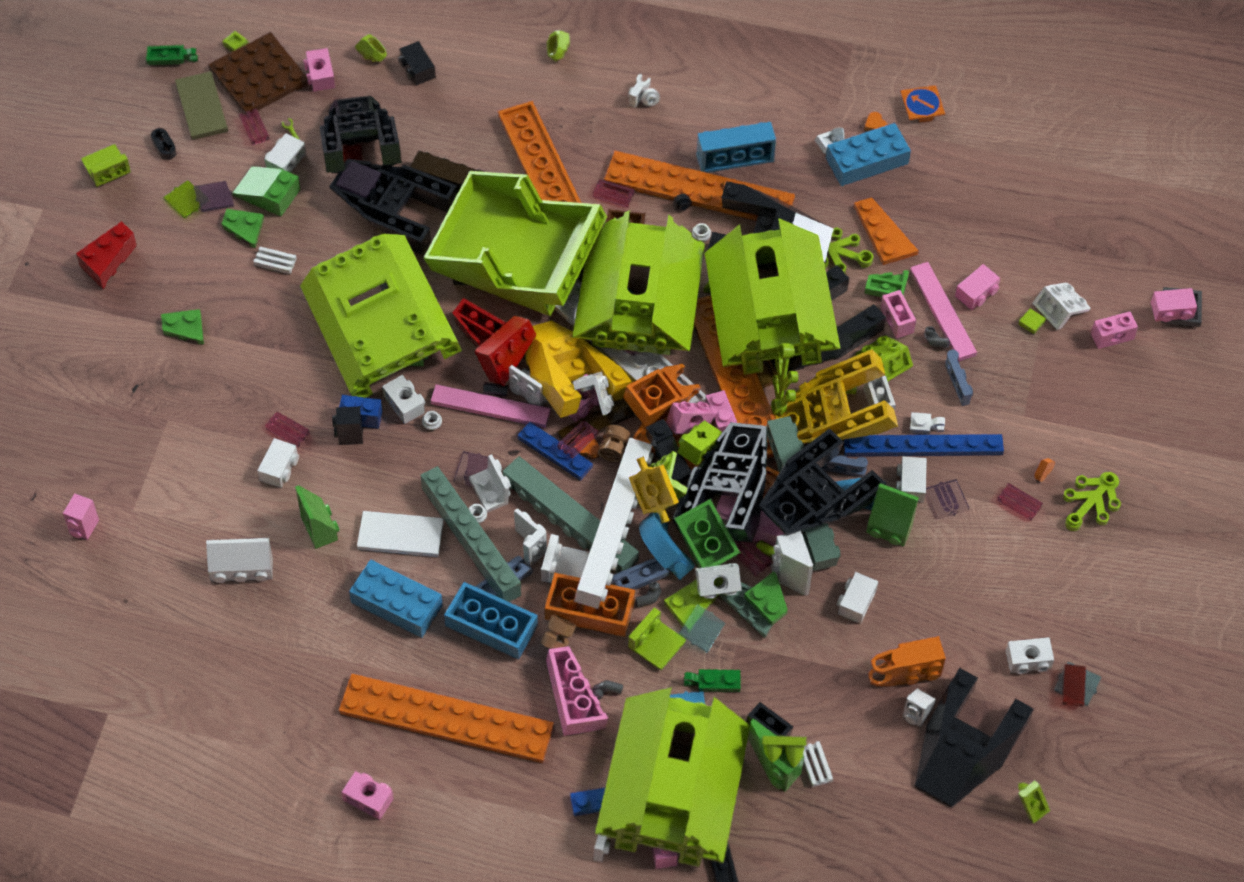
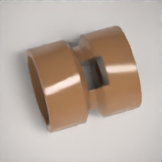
[598,425,630,462]
[540,615,576,649]

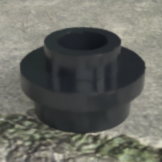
[673,194,692,211]

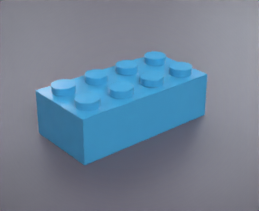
[696,122,776,173]
[826,123,911,186]
[349,559,443,638]
[444,582,538,660]

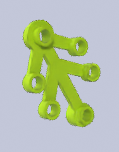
[824,227,874,273]
[771,343,798,417]
[1063,472,1121,531]

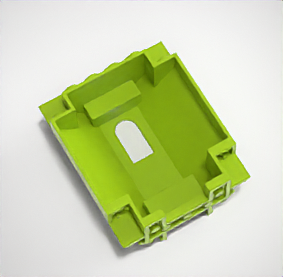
[572,210,705,355]
[704,218,841,375]
[595,687,750,867]

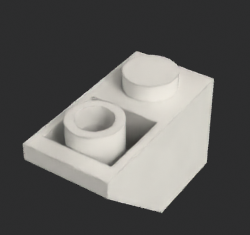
[902,689,936,727]

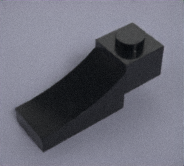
[646,419,692,483]

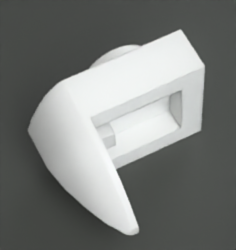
[815,127,844,154]

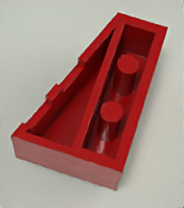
[76,221,137,289]
[452,298,506,348]
[474,316,537,386]

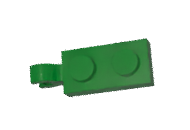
[146,45,198,65]
[684,669,741,692]

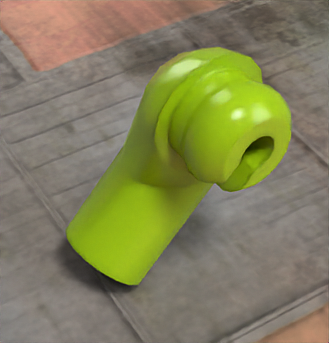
[756,540,775,557]

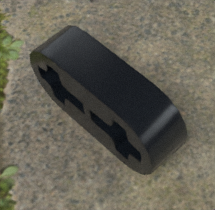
[151,128,177,160]

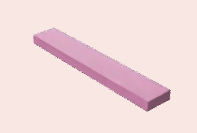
[910,262,977,362]
[431,385,550,428]

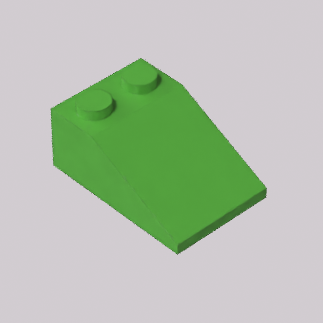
[232,166,301,217]
[866,483,919,546]
[295,485,340,549]
[675,499,740,568]
[748,719,804,792]

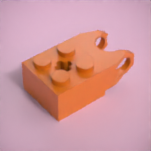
[623,364,701,428]
[868,636,946,687]

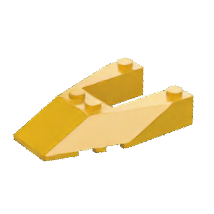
[525,320,632,418]
[774,349,898,443]

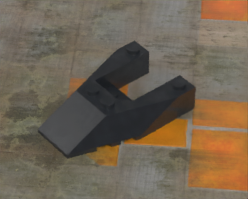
[320,95,402,174]
[329,159,457,255]
[708,181,833,270]
[770,265,886,373]
[672,422,768,543]
[758,428,887,536]
[914,668,1034,808]

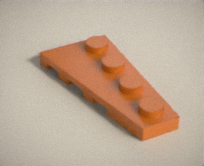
[854,197,919,265]

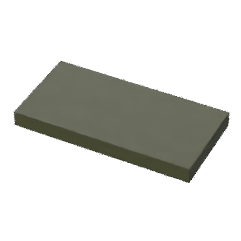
[175,71,228,140]

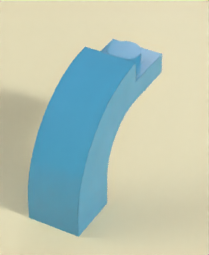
[639,512,695,579]

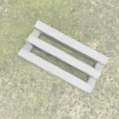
[253,247,297,274]
[803,741,833,787]

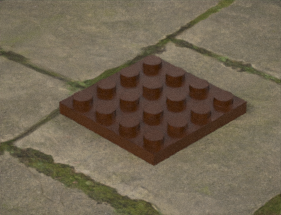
[208,32,308,117]

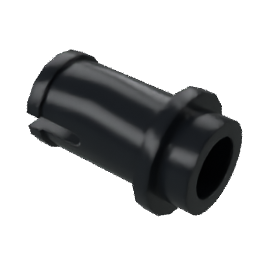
[483,382,508,398]

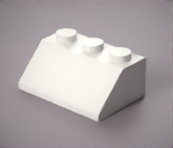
[771,531,813,595]
[206,538,273,583]

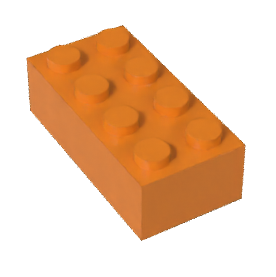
[545,573,635,637]

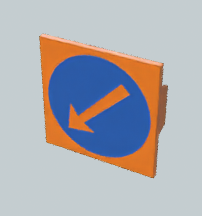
[900,85,945,123]

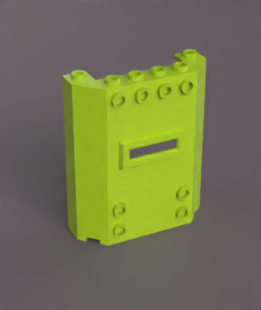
[300,234,462,398]

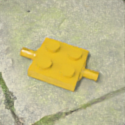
[628,456,679,524]

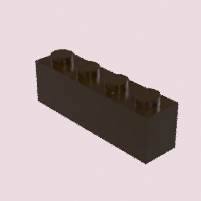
[410,150,484,194]

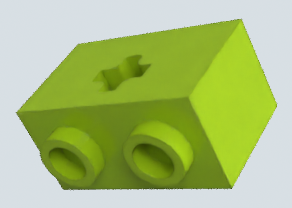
[678,420,722,466]

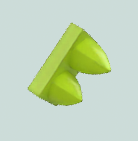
[762,736,806,767]
[1018,781,1050,823]

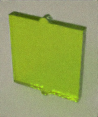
[164,180,209,219]

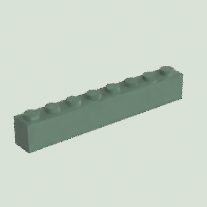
[766,416,841,571]
[502,456,639,573]
[420,466,521,602]

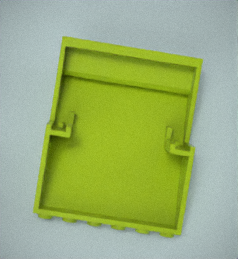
[424,171,607,316]

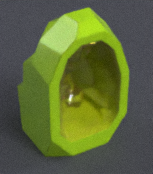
[547,30,570,62]
[355,34,387,62]

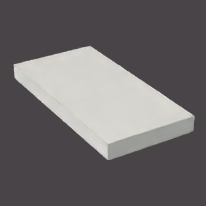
[357,511,444,557]

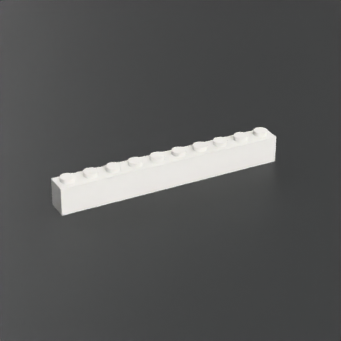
[574,438,654,609]

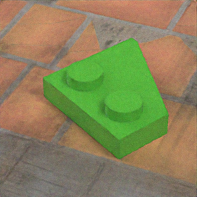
[222,209,264,248]
[864,270,909,297]
[161,309,204,345]
[744,571,788,625]

